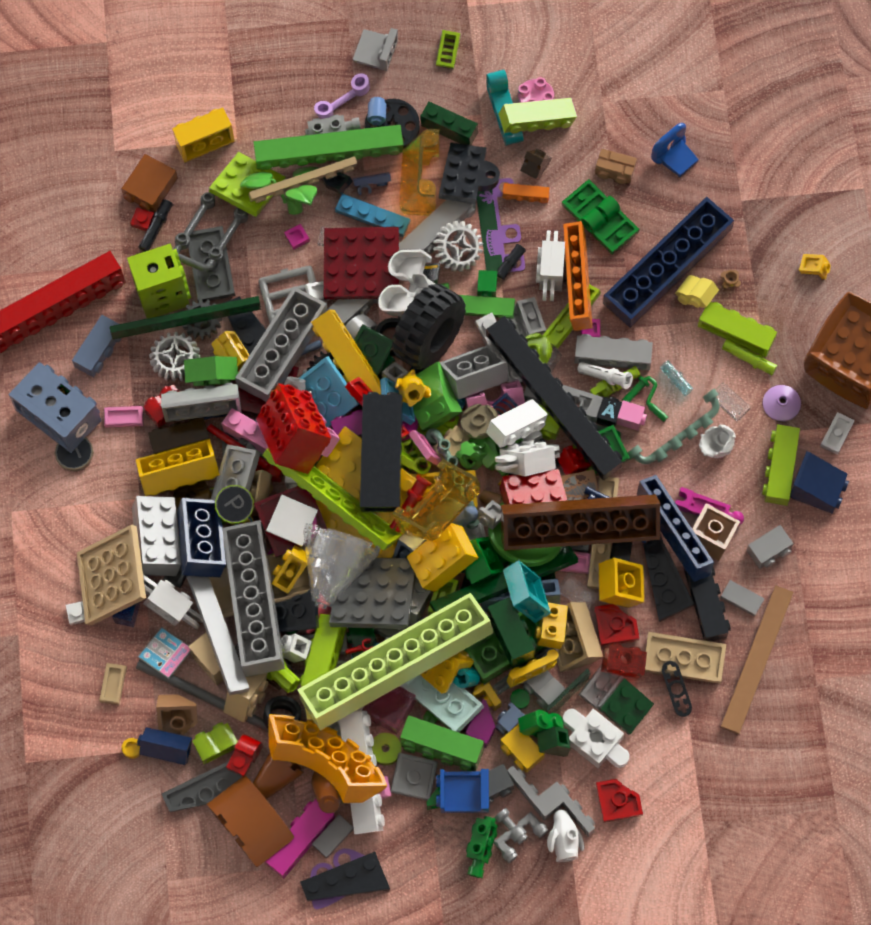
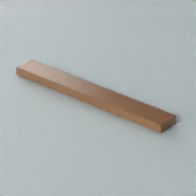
[720,585,794,735]

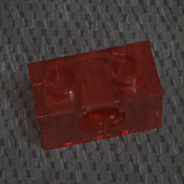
[601,643,647,679]

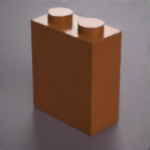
[121,154,178,213]

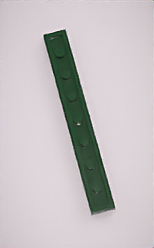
[109,296,261,340]
[430,546,578,613]

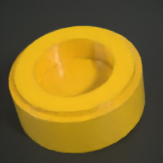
[122,738,140,759]

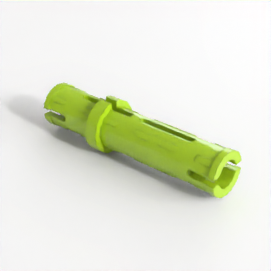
[722,339,777,376]

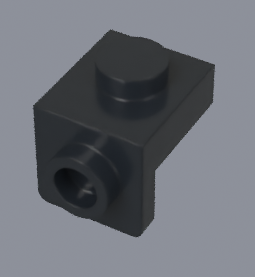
[321,164,353,194]

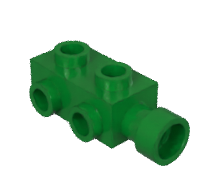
[466,816,498,879]

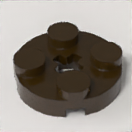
[173,480,212,509]

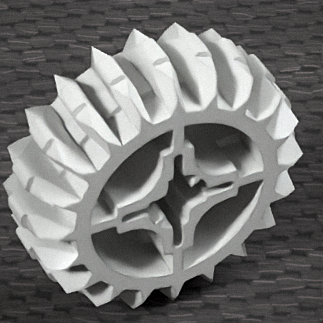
[433,221,483,272]
[149,331,201,382]

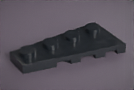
[275,588,319,633]
[300,852,390,902]

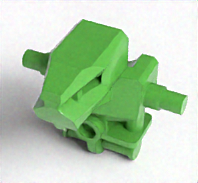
[455,436,523,476]

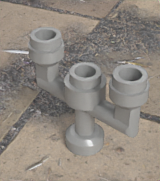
[493,808,549,863]

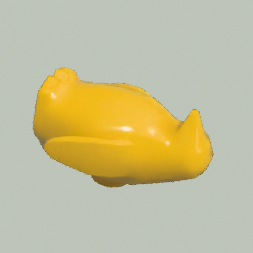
[395,369,431,407]

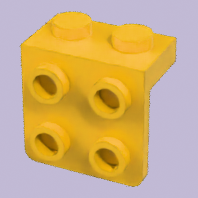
[420,650,474,694]

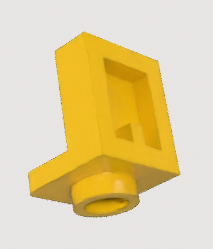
[799,254,831,279]
[472,683,501,711]

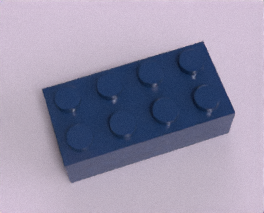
[177,498,226,578]

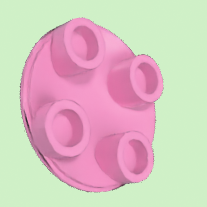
[518,77,554,103]

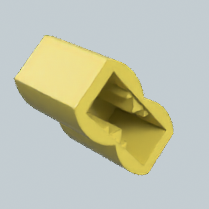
[675,275,719,308]

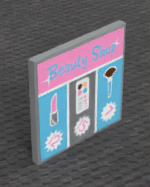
[138,627,191,679]

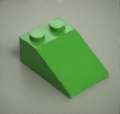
[413,361,463,430]

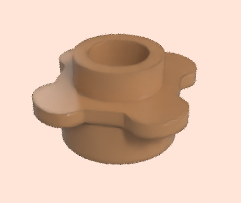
[721,270,741,289]

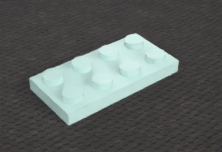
[401,675,484,732]

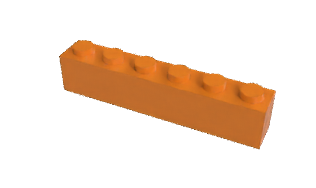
[563,221,593,331]

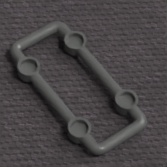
[173,192,248,272]

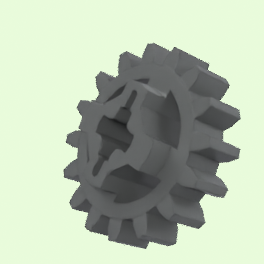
[183,299,222,340]

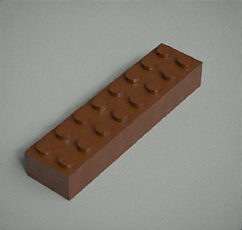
[501,494,660,551]

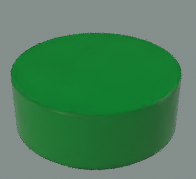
[510,689,530,710]

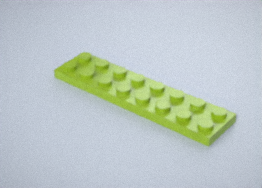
[262,448,402,550]

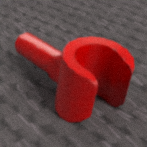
[345,638,373,655]

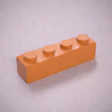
[502,183,550,203]

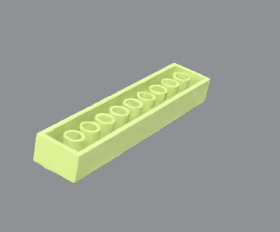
[297,593,493,731]

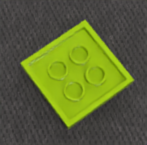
[209,152,286,217]

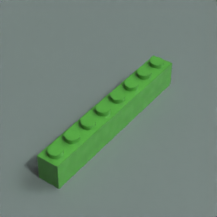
[253,125,403,170]

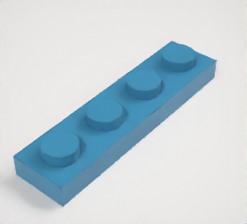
[335,194,411,238]

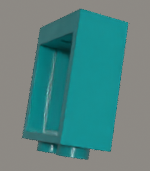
[503,560,551,623]

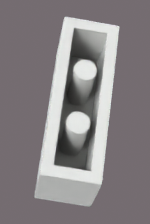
[486,399,548,448]

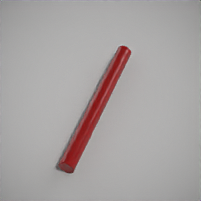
[207,424,271,470]

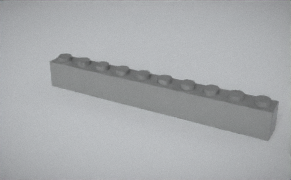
[327,200,476,326]

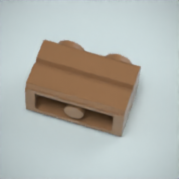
[595,148,637,184]

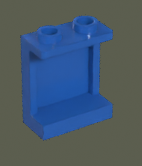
[436,769,489,813]

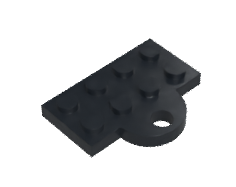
[439,142,500,204]

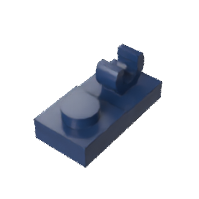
[353,172,391,195]

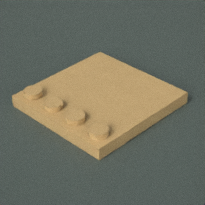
[77,525,146,625]

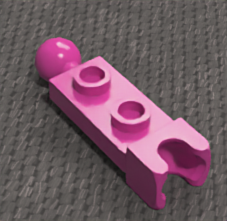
[675,487,744,526]

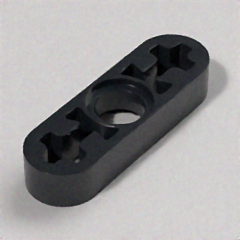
[661,661,692,717]

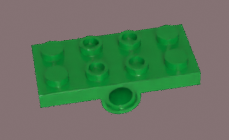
[561,179,640,255]

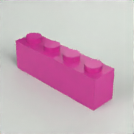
[265,799,335,879]

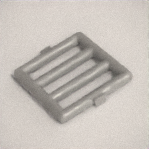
[258,266,316,323]

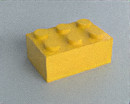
[172,107,235,163]
[407,522,479,592]

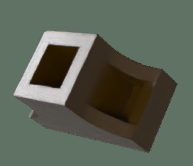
[520,149,552,179]

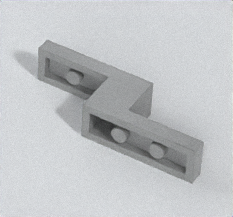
[507,766,595,837]

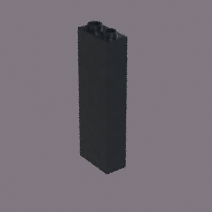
[360,392,403,512]

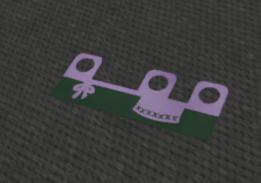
[477,178,525,272]

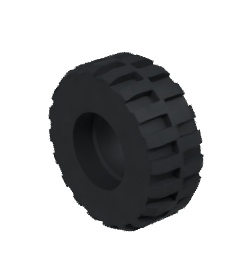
[392,284,466,370]

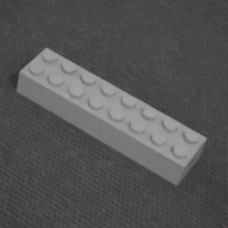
[222,520,285,677]

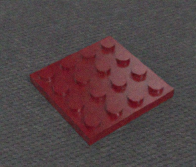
[323,227,399,300]

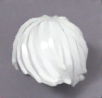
[699,424,736,458]

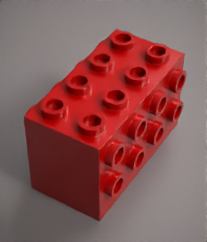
[256,383,331,474]

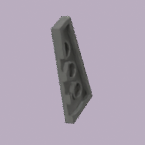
[161,761,242,812]

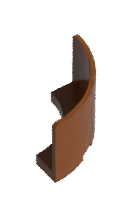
[207,776,294,867]

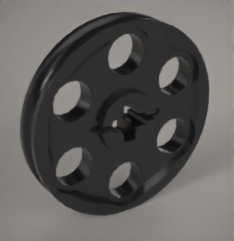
[365,99,420,150]

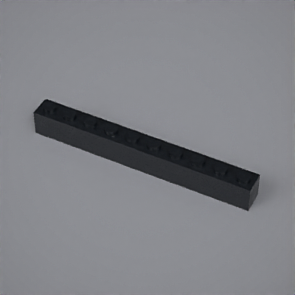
[486,316,622,480]

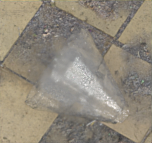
[303,524,381,610]

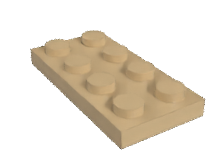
[642,632,726,684]

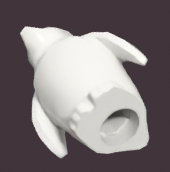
[547,810,584,862]

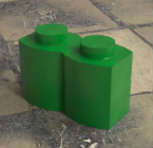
[518,710,564,737]

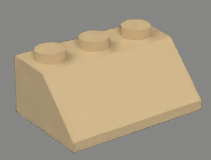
[556,602,603,672]

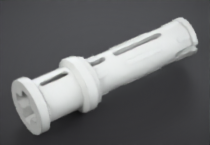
[578,362,633,389]

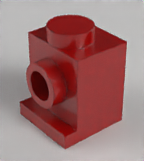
[557,445,591,475]

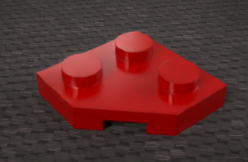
[594,604,640,646]
[596,779,643,823]

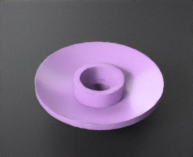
[763,385,801,421]

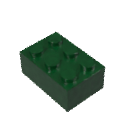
[488,597,537,669]

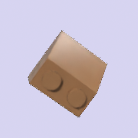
[692,503,740,561]

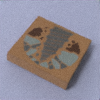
[561,470,599,500]

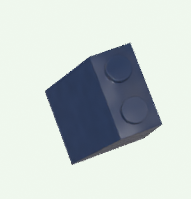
[790,451,849,514]

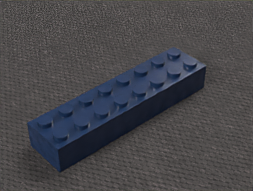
[603,197,734,328]

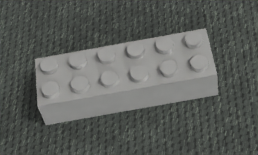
[235,287,328,402]

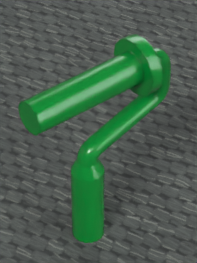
[622,376,669,422]

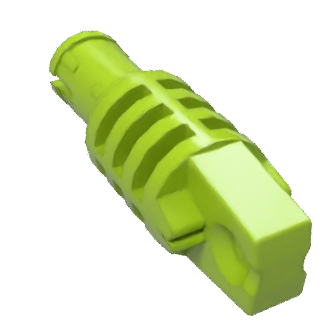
[590,366,640,397]

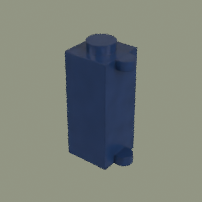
[137,727,192,765]

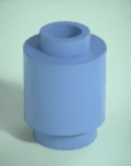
[367,97,386,126]

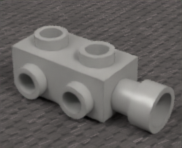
[305,115,361,135]

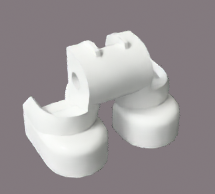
[378,249,435,317]

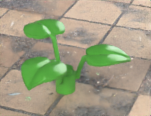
[240,166,319,215]

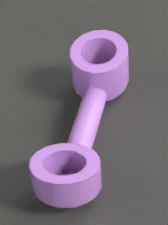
[314,73,370,119]

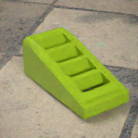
[436,30,460,69]

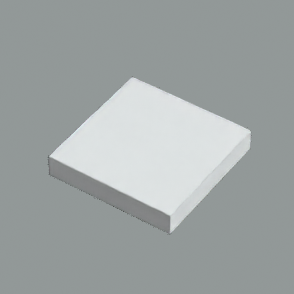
[266,495,318,546]

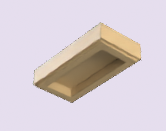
[99,663,127,705]

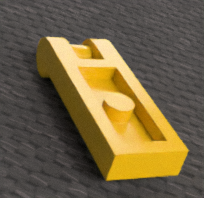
[507,649,559,688]

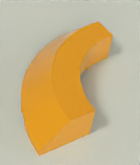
[269,714,387,803]

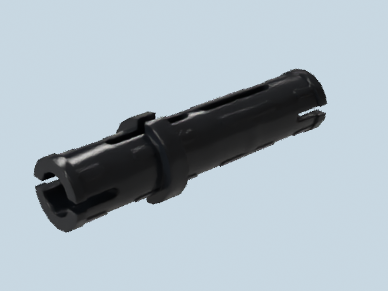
[138,199,173,252]

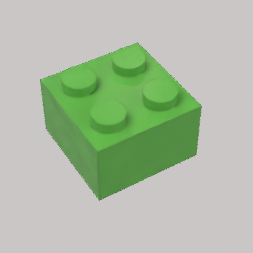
[184,356,238,387]

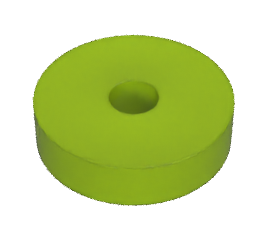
[372,733,402,765]

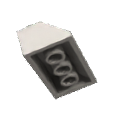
[161,383,242,422]

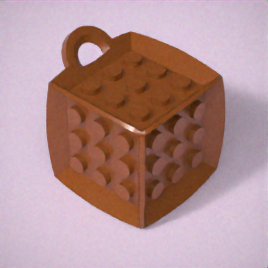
[803,292,871,409]

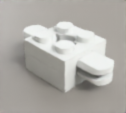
[536,230,565,302]
[495,440,560,476]
[143,575,203,629]
[563,709,629,768]

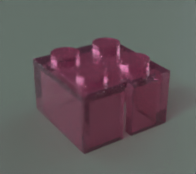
[362,686,416,735]

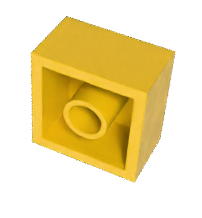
[598,558,644,608]

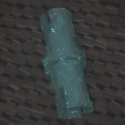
[660,360,693,396]

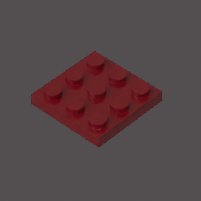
[254,486,330,558]

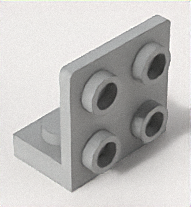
[353,28,398,71]

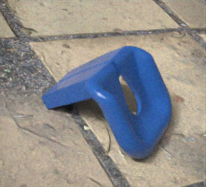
[651,123,699,177]

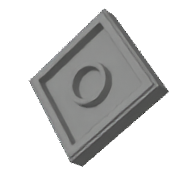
[390,753,438,801]

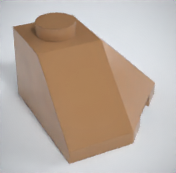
[156,694,198,736]

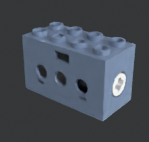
[8,362,102,453]

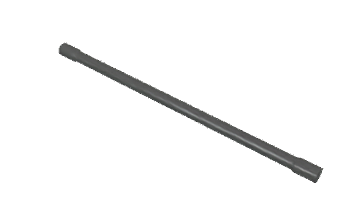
[136,660,269,733]

